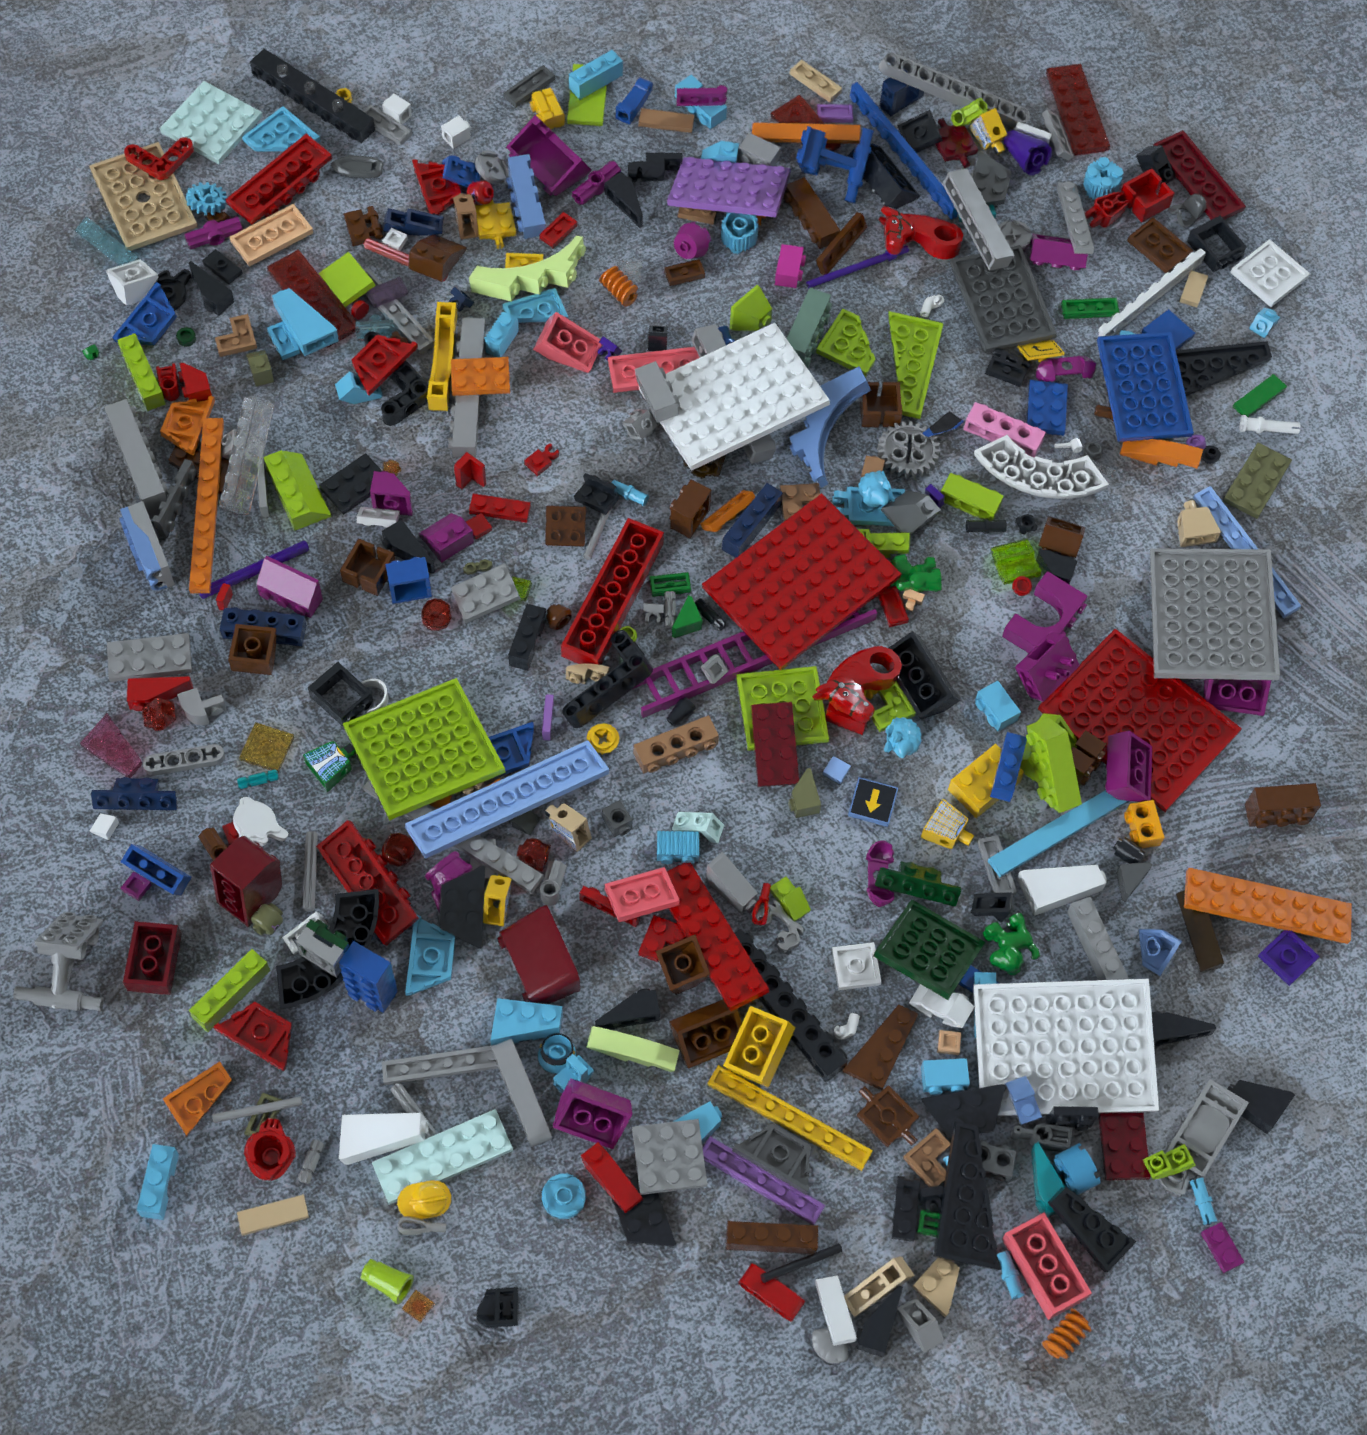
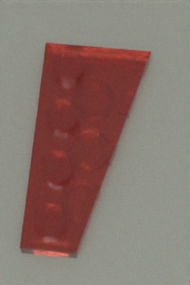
[770,94,841,152]

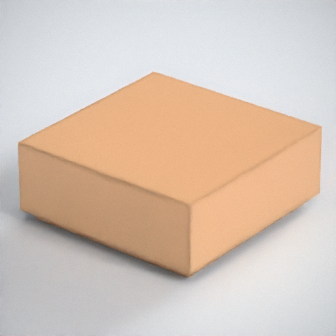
[937,1030,961,1055]

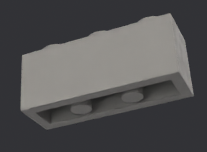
[634,361,680,423]

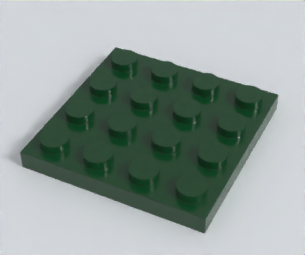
[873,899,985,1000]

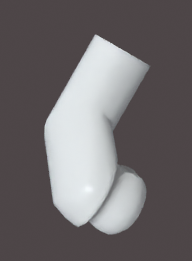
[920,295,944,317]
[833,1013,860,1040]

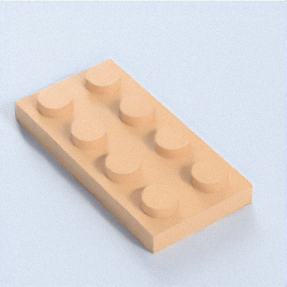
[229,204,313,267]

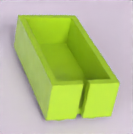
[1026,717,1082,813]

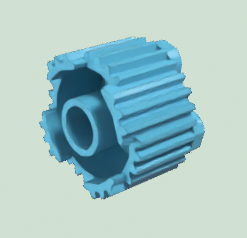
[1083,157,1123,200]
[721,212,758,254]

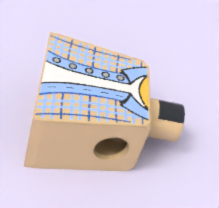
[545,803,592,852]

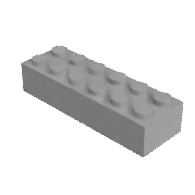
[104,399,168,519]

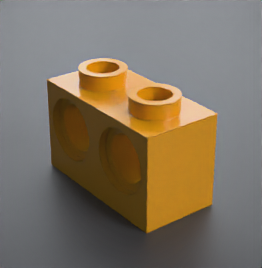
[1124,800,1165,849]

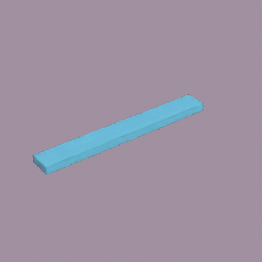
[988,790,1129,878]

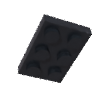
[319,453,382,515]

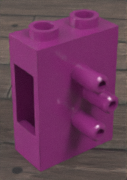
[1015,631,1080,702]

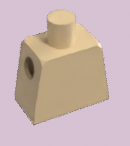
[1177,500,1221,547]

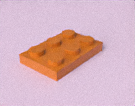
[451,357,510,396]

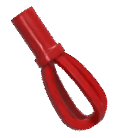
[752,883,771,926]

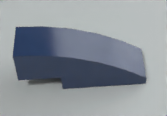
[383,208,444,236]

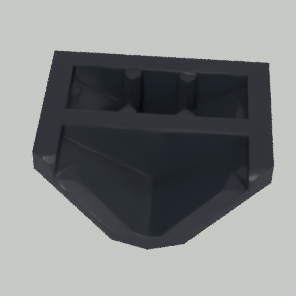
[477,1287,519,1328]

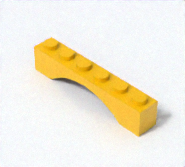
[427,302,457,411]

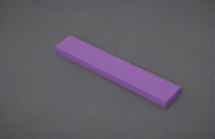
[703,1136,825,1225]

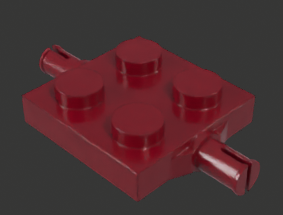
[935,118,978,168]

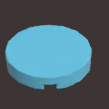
[542,1174,586,1219]

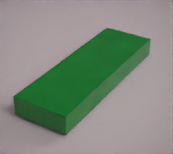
[1061,298,1120,319]
[1233,374,1287,418]

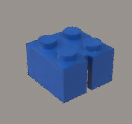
[385,557,432,604]

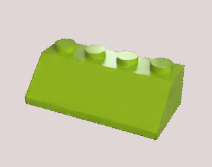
[263,450,331,531]

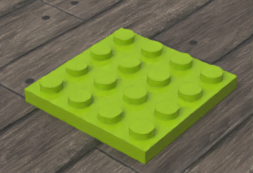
[736,666,829,751]

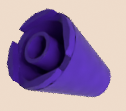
[1003,130,1052,175]

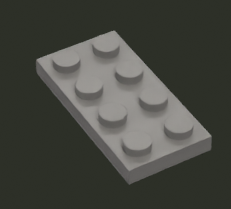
[107,633,192,682]

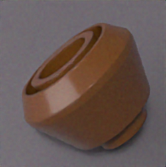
[546,604,572,630]

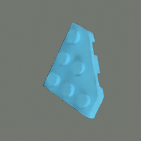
[242,106,320,152]

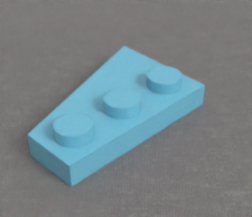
[502,288,569,323]

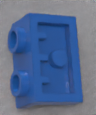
[442,155,481,188]

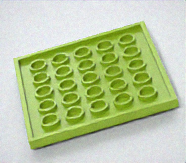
[343,678,506,821]

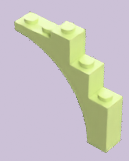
[469,236,586,302]

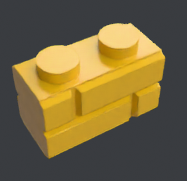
[530,88,565,130]

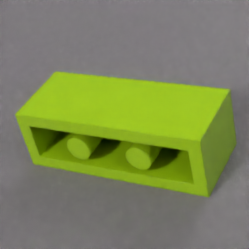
[941,473,1004,520]

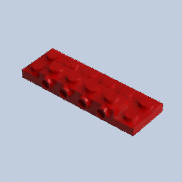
[225,134,332,225]
[316,820,419,946]

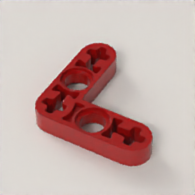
[124,137,194,180]

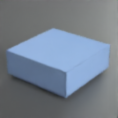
[822,756,851,784]

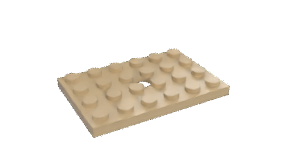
[89,142,198,252]

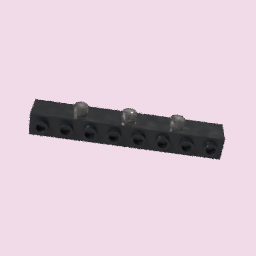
[250,48,375,144]

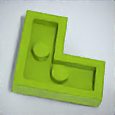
[871,681,916,732]

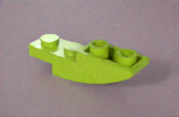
[858,529,910,558]

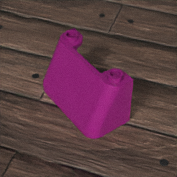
[506,115,592,196]

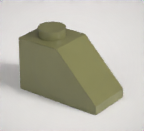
[246,350,274,387]
[788,768,821,818]

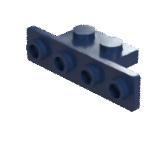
[91,777,178,810]

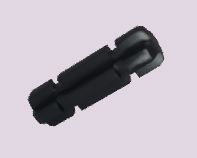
[695,598,726,631]

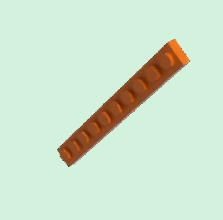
[189,418,224,593]

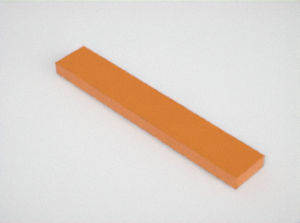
[752,123,861,144]

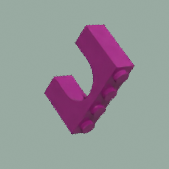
[1002,571,1088,653]

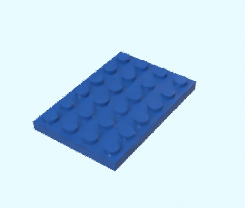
[1097,332,1194,442]

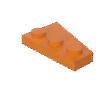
[163,1061,232,1136]

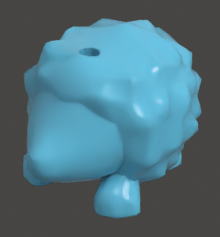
[858,470,895,507]
[884,717,922,758]

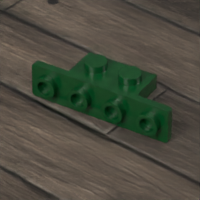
[875,861,961,906]

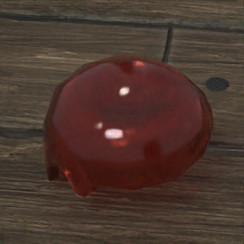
[421,598,452,631]
[381,833,416,867]

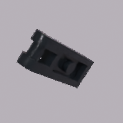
[891,1176,920,1242]

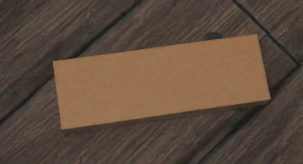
[639,108,694,133]

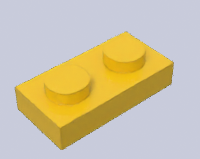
[505,253,543,268]

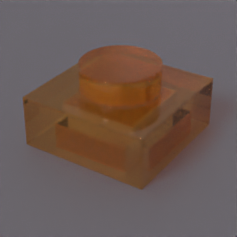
[402,1290,435,1323]

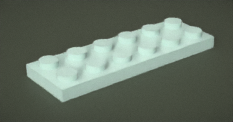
[372,1109,513,1205]

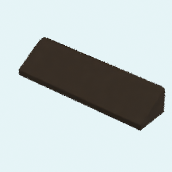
[1176,890,1224,972]

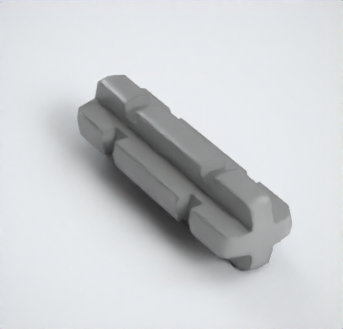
[665,591,676,629]
[298,1140,324,1184]

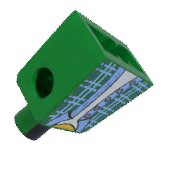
[303,741,356,792]

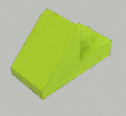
[770,876,811,921]

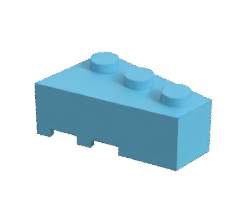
[491,998,563,1046]

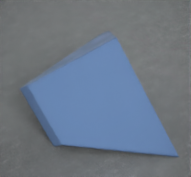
[1138,929,1182,976]

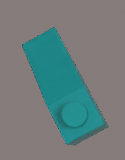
[1031,1142,1065,1218]

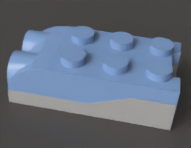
[119,501,175,590]

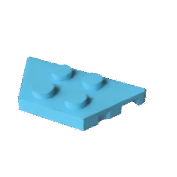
[405,915,456,996]

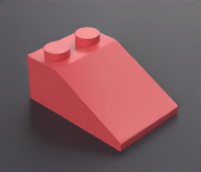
[533,312,602,373]

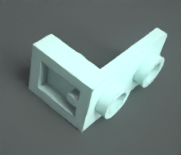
[672,812,724,843]

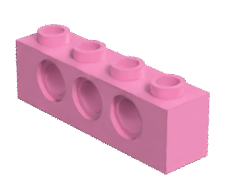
[964,402,1046,458]

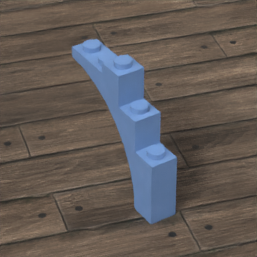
[789,366,871,488]

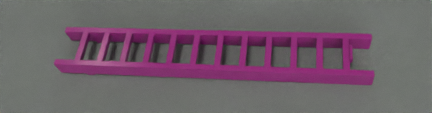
[633,609,877,718]

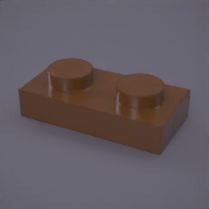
[664,259,705,286]

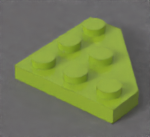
[816,308,875,377]

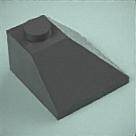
[880,490,941,536]

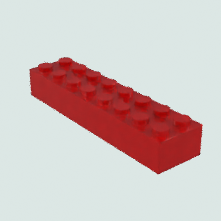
[561,518,664,665]

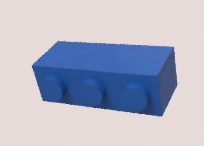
[990,732,1027,802]
[121,844,192,896]

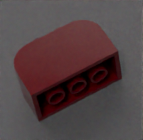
[210,836,282,928]

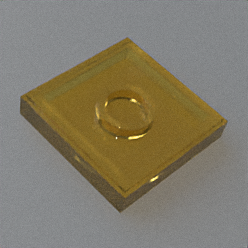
[239,722,294,773]

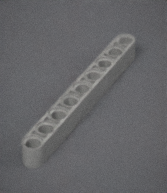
[879,53,1030,129]

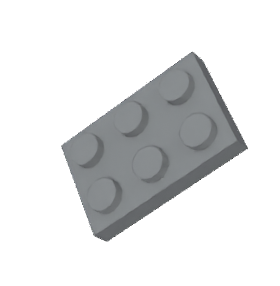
[451,563,521,623]

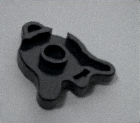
[153,269,191,312]

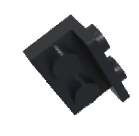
[574,473,620,515]

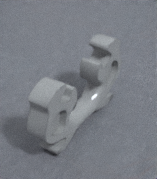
[751,900,804,953]

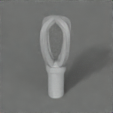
[398,1216,446,1235]

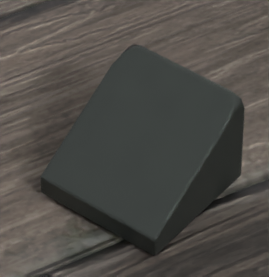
[512,810,540,836]

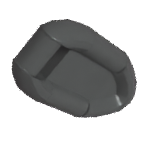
[330,155,384,179]

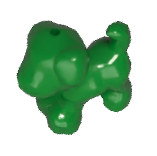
[890,554,942,592]
[982,913,1040,976]

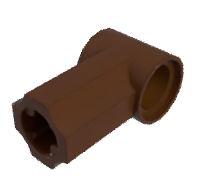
[198,827,227,861]

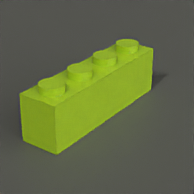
[117,333,166,411]
[189,949,270,1032]

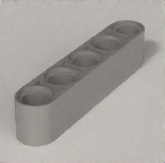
[490,1039,552,1147]

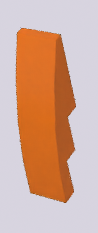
[1119,439,1203,469]

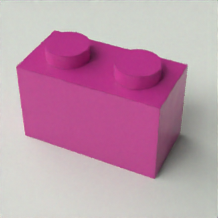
[775,244,806,288]

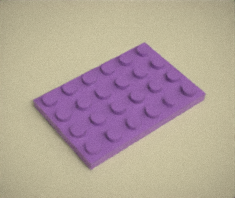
[667,157,791,217]

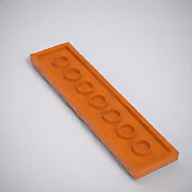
[1184,868,1352,944]

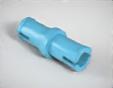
[611,479,649,506]
[1190,1177,1218,1225]
[997,1251,1025,1300]

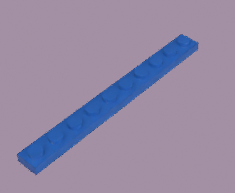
[850,82,958,220]

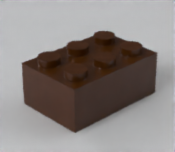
[1245,783,1321,828]

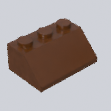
[669,999,742,1069]

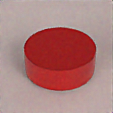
[351,300,369,320]

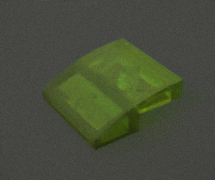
[990,539,1041,585]

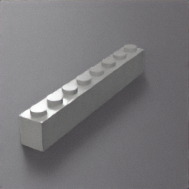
[449,318,486,458]
[691,324,776,464]

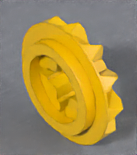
[587,723,619,755]

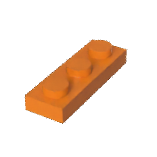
[700,490,755,532]

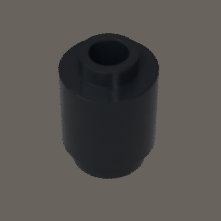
[1113,837,1145,864]

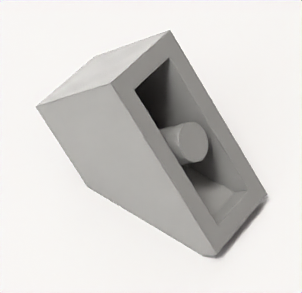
[897,1298,944,1352]

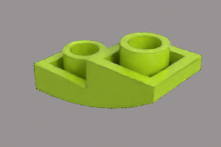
[1143,1144,1196,1180]

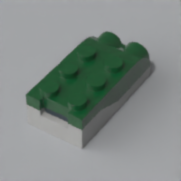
[295,919,349,978]

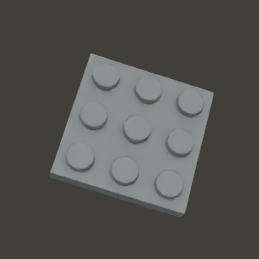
[632,1119,708,1195]

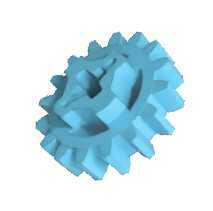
[186,182,227,215]

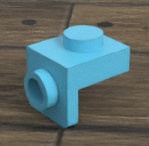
[1249,308,1280,338]

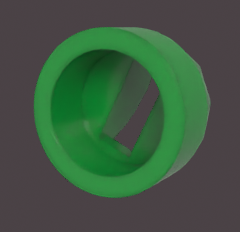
[82,344,99,360]

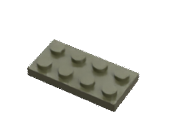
[1223,442,1292,519]

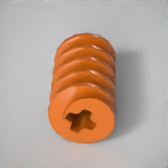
[599,266,638,307]
[1042,1308,1092,1359]

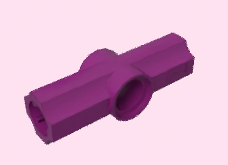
[572,161,621,205]
[184,216,243,250]

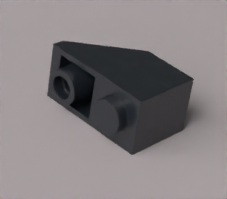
[1136,146,1175,186]
[1036,549,1077,585]

